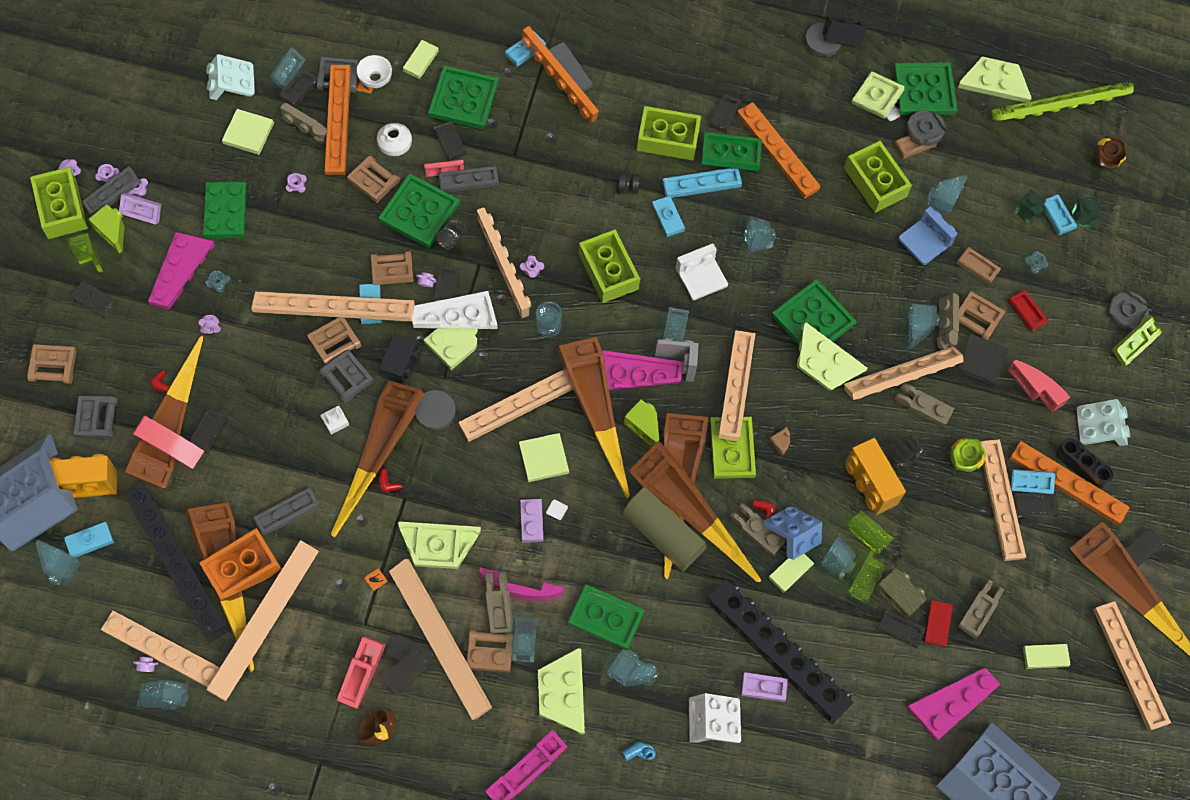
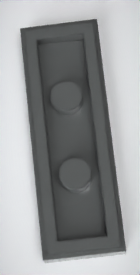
[548,42,593,92]
[81,166,142,216]
[438,166,499,192]
[253,487,320,537]

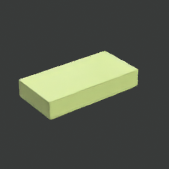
[403,40,439,79]
[769,554,814,593]
[1023,644,1070,669]

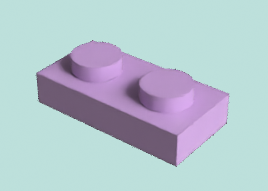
[119,193,162,224]
[521,499,543,543]
[741,672,788,702]

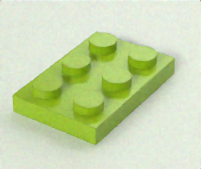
[710,417,756,479]

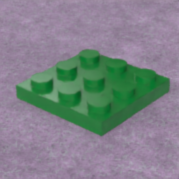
[894,63,957,116]
[428,65,499,130]
[378,173,460,249]
[771,279,857,345]

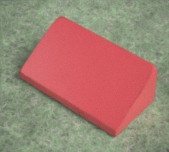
[424,160,464,177]

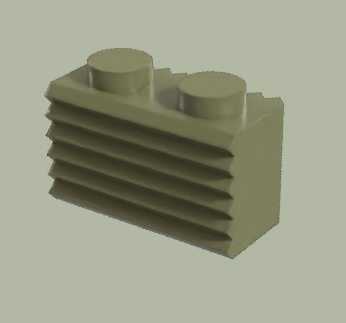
[875,568,927,620]

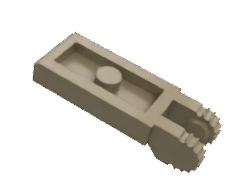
[280,103,327,144]
[937,293,959,350]
[895,383,955,427]
[730,503,787,557]
[486,572,514,633]
[958,580,1004,639]

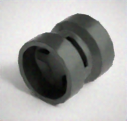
[619,173,639,194]

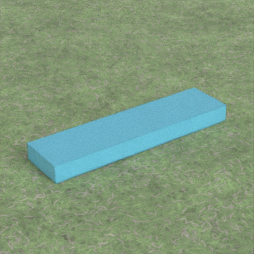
[662,168,742,198]

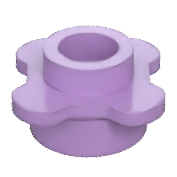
[58,159,81,176]
[96,164,119,183]
[286,173,307,193]
[127,178,148,197]
[520,255,544,278]
[416,272,437,288]
[198,315,221,333]
[133,657,158,672]

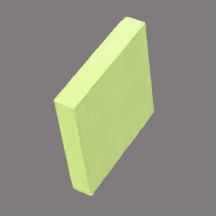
[852,71,905,119]
[222,109,274,155]
[519,433,569,482]

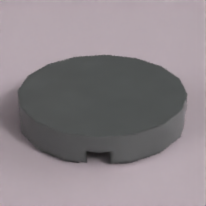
[805,22,841,57]
[907,110,946,146]
[1108,292,1149,330]
[414,390,456,431]

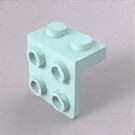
[206,54,255,100]
[1077,399,1130,446]

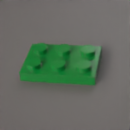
[701,132,762,171]
[203,182,247,239]
[568,584,645,651]

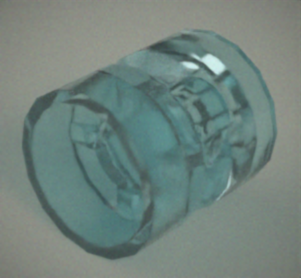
[536,301,562,337]

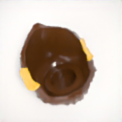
[1095,135,1126,169]
[357,708,396,746]

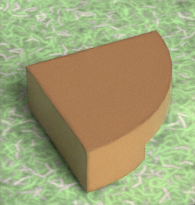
[769,427,790,456]

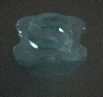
[1025,252,1048,273]
[206,270,230,292]

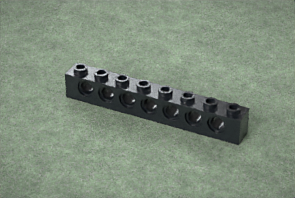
[124,483,229,643]
[706,580,854,725]

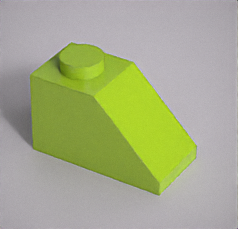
[88,204,125,253]
[624,400,659,447]

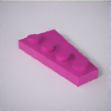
[148,232,215,310]
[603,350,683,390]
[906,668,1000,741]

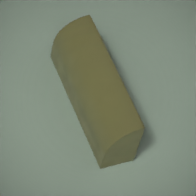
[623,486,707,572]

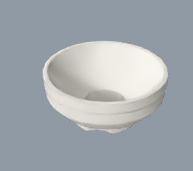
[357,55,392,88]
[377,123,412,156]

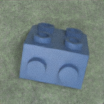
[899,206,957,265]
[764,507,822,560]

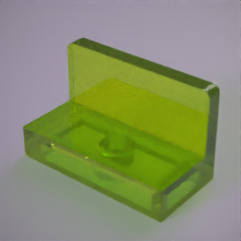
[68,233,103,272]
[847,510,893,555]
[847,551,887,603]

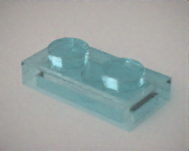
[269,47,305,89]
[663,307,689,342]

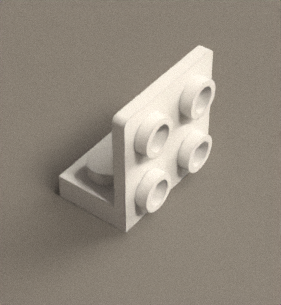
[675,244,728,301]
[689,693,741,743]

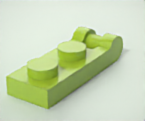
[1112,315,1162,365]

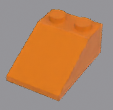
[200,528,282,600]

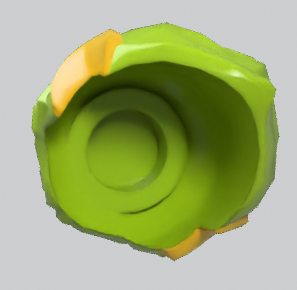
[950,438,986,472]

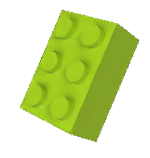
[637,106,701,161]
[844,141,912,213]
[30,167,88,239]
[578,229,640,303]

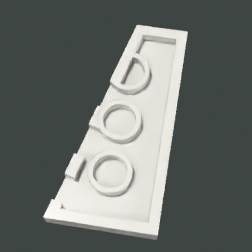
[412,291,497,329]

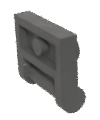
[317,57,360,93]
[319,349,374,403]
[74,396,118,440]

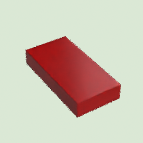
[1007,290,1048,332]
[924,600,953,648]

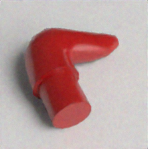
[151,370,171,393]
[378,469,403,493]
[753,499,775,520]

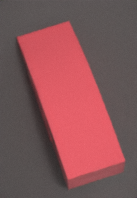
[1008,360,1070,413]
[133,416,204,469]
[337,636,386,708]

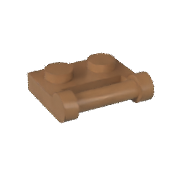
[347,156,400,203]
[371,251,414,285]
[959,291,1006,341]
[307,317,362,365]
[28,345,77,384]
[467,629,514,673]

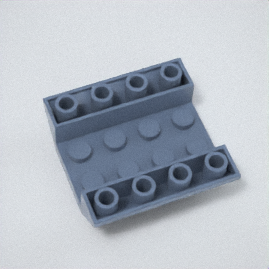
[0,434,78,551]
[936,722,1061,800]

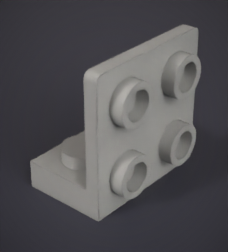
[655,338,699,382]

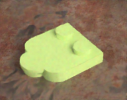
[424,328,478,370]

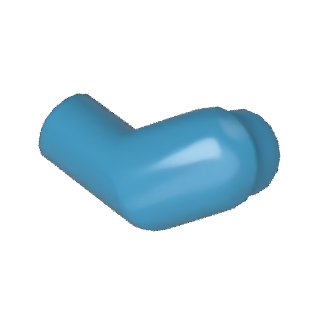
[621,742,656,761]

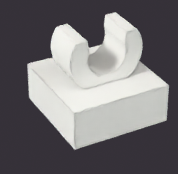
[320,406,349,434]

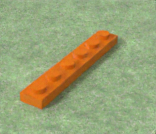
[521,26,599,123]
[325,65,351,175]
[737,102,821,199]
[1009,441,1130,526]

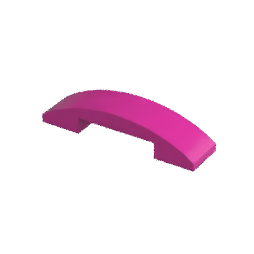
[479,567,564,602]
[485,730,568,800]

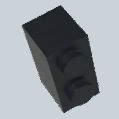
[379,333,420,384]

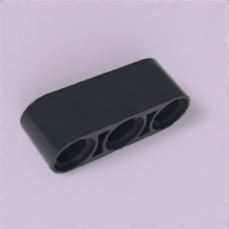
[1056,438,1114,489]

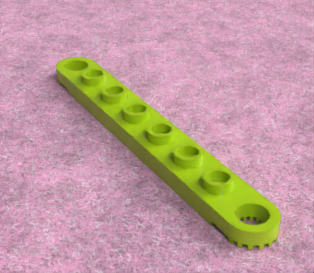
[992,82,1134,120]

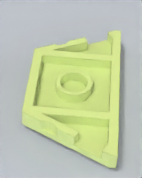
[958,57,1031,103]
[797,323,867,390]
[398,522,481,569]
[538,649,585,734]

